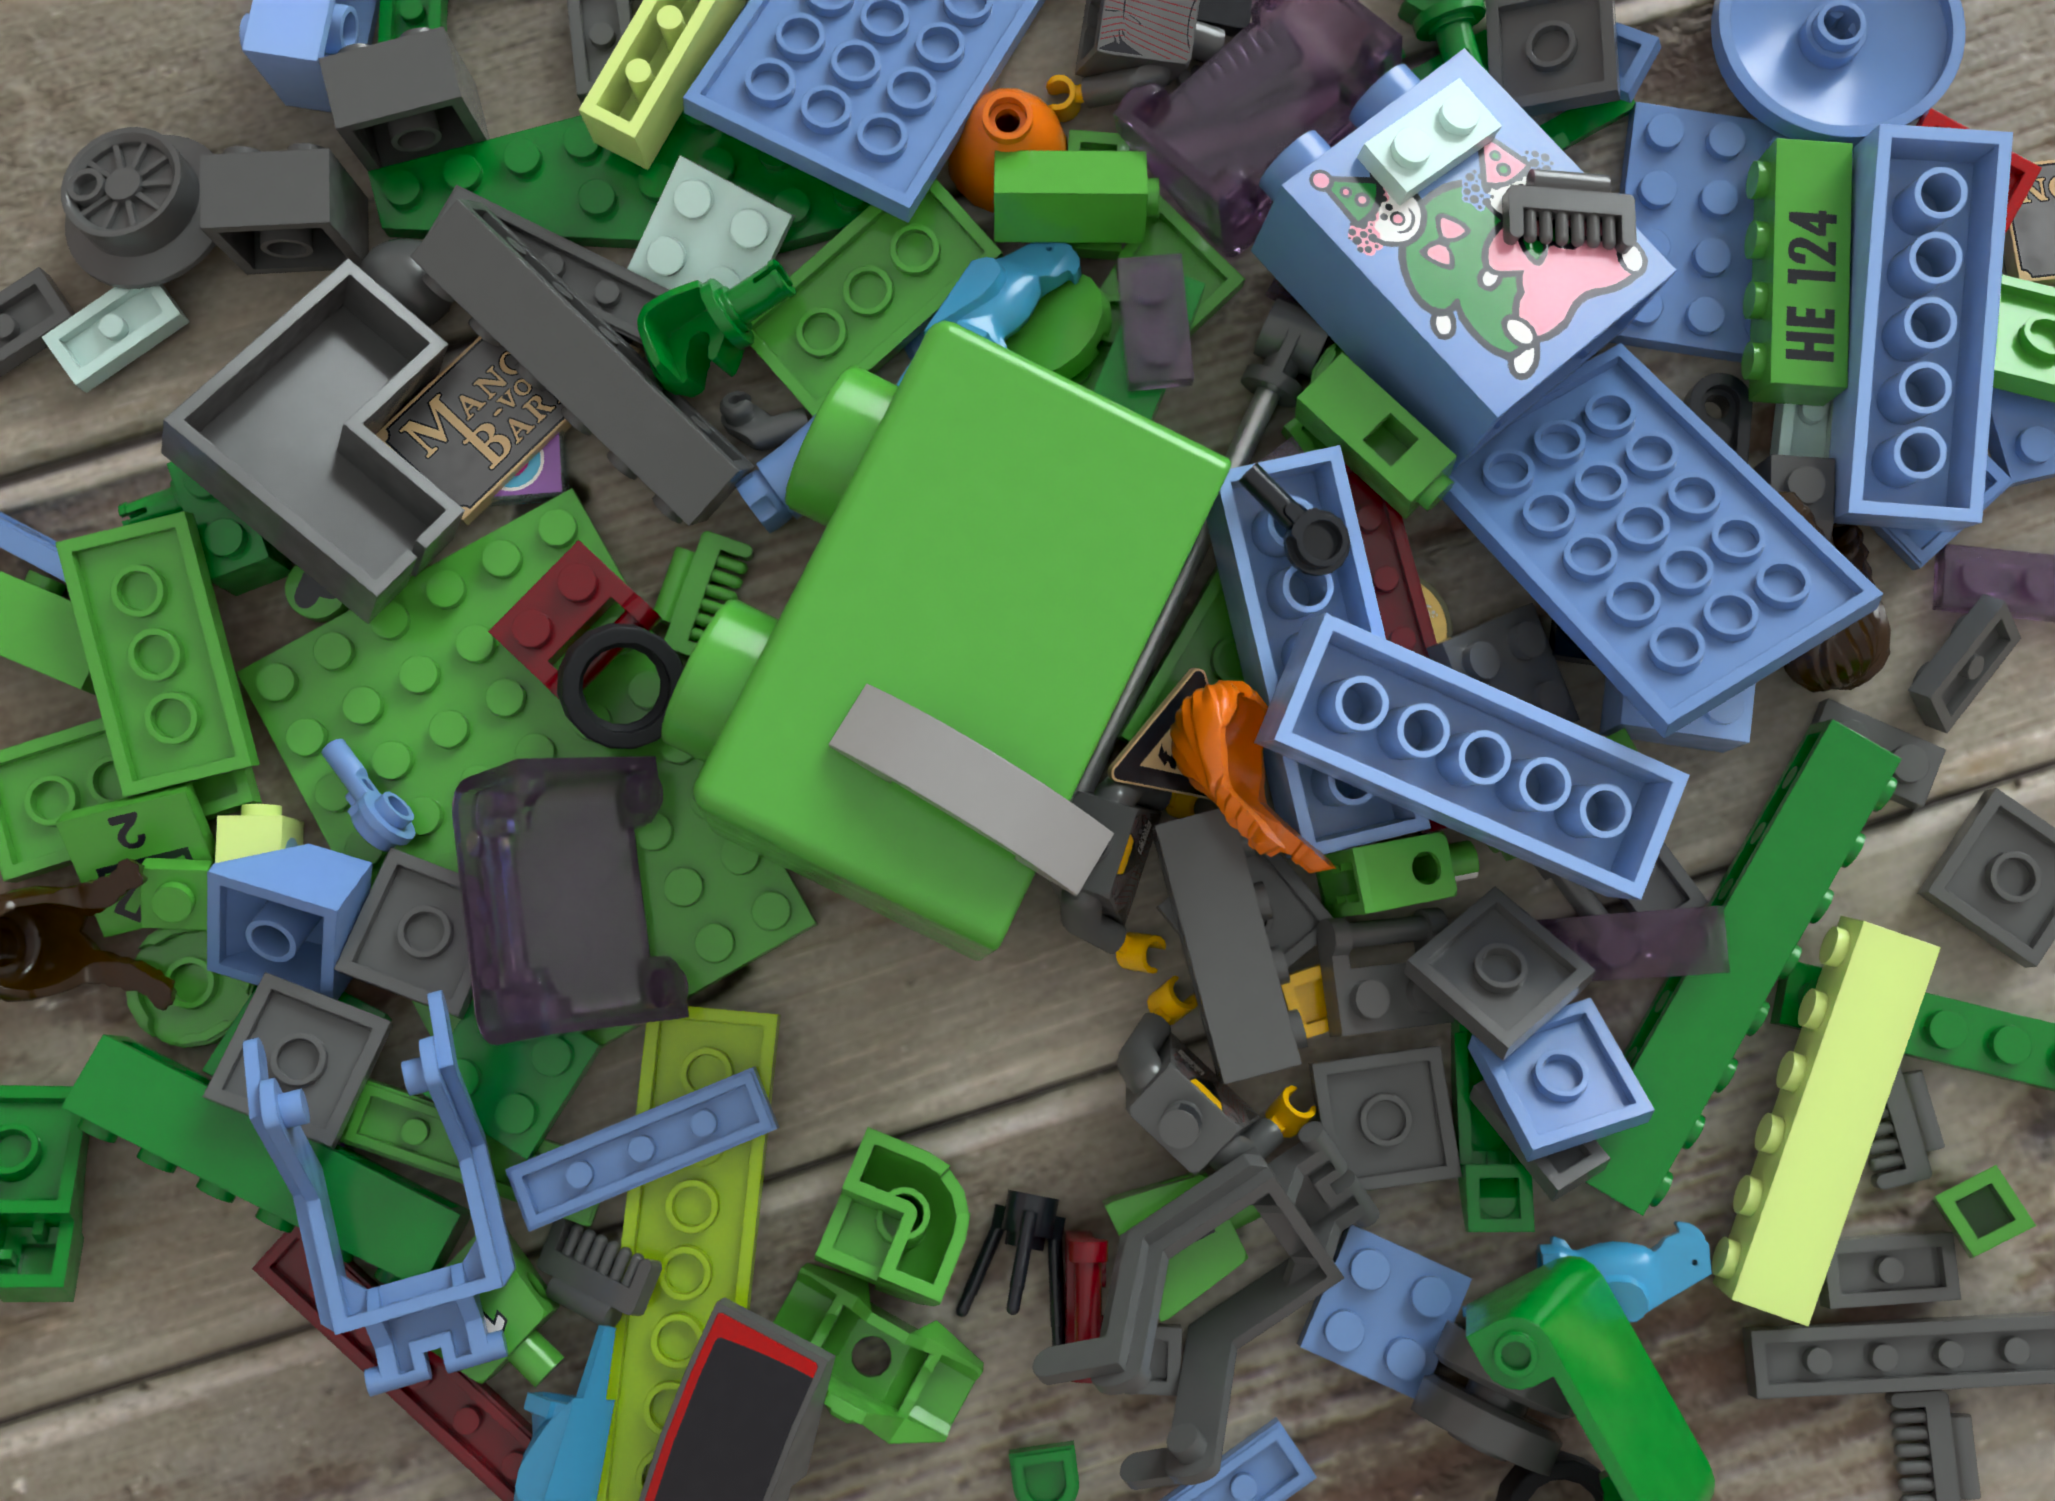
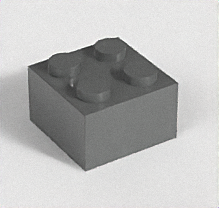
[318,26,490,171]
[200,143,369,275]

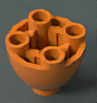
[948,88,1068,213]

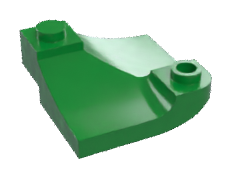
[0,1085,90,1302]

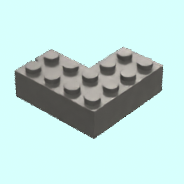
[161,259,465,624]

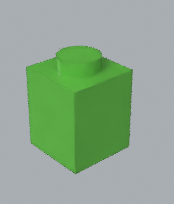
[1932,1165,2036,1258]

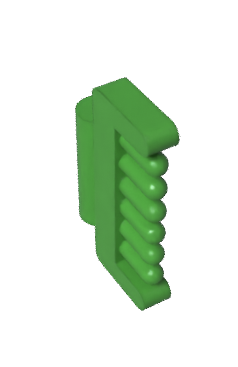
[653,531,754,658]

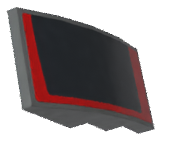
[639,1297,836,1501]

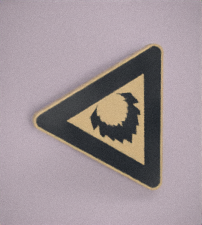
[1107,668,1209,799]

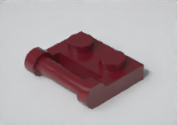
[488,540,662,699]
[1065,1231,1108,1383]

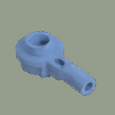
[321,739,416,852]

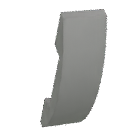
[829,684,1114,896]

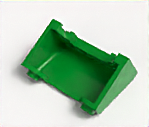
[1466,1256,1715,1501]

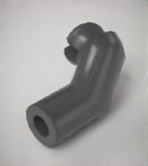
[720,391,808,451]

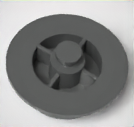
[61,127,216,289]

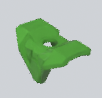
[773,1263,984,1444]

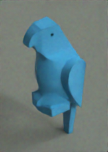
[897,242,1082,386]
[1462,1221,1712,1322]
[513,1325,616,1501]

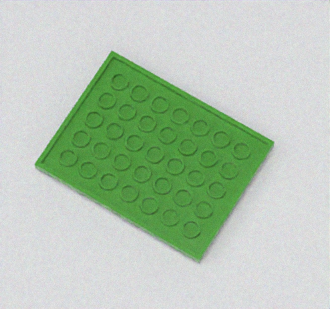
[237,488,818,1047]

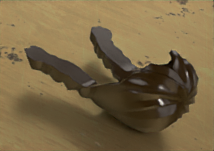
[1777,491,1891,693]
[0,858,177,1011]

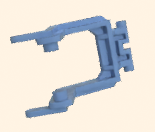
[243,990,516,1397]

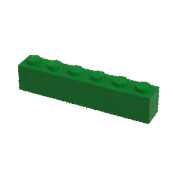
[61,1034,471,1284]

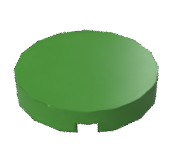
[1005,274,1112,380]
[126,929,257,1048]

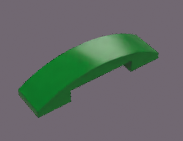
[1451,1018,1535,1232]

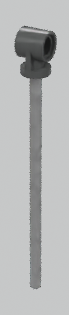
[1070,296,1331,803]

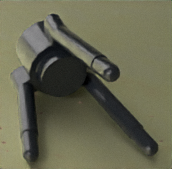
[956,1190,1066,1346]

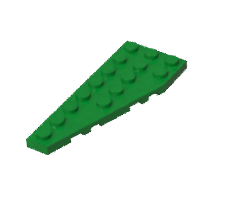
[368,109,871,254]

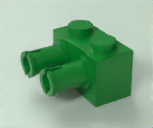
[118,462,293,596]

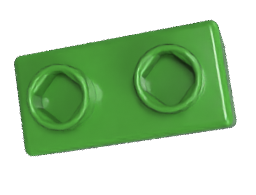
[661,320,1232,961]

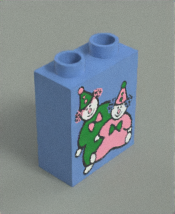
[1251,48,1677,471]

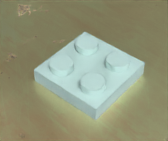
[627,156,796,290]

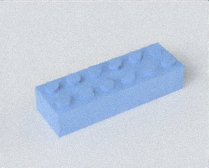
[1829,124,2013,532]
[1206,445,1431,858]
[1254,613,1690,900]

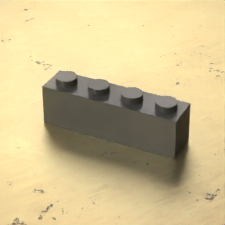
[1151,809,1308,1085]

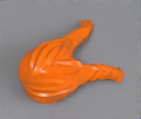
[1170,680,1337,873]

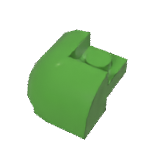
[814,1127,971,1307]

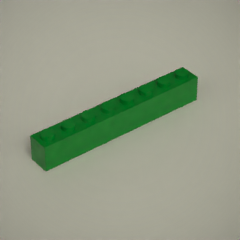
[1585,719,1902,1216]

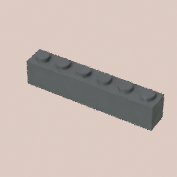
[410,199,755,526]

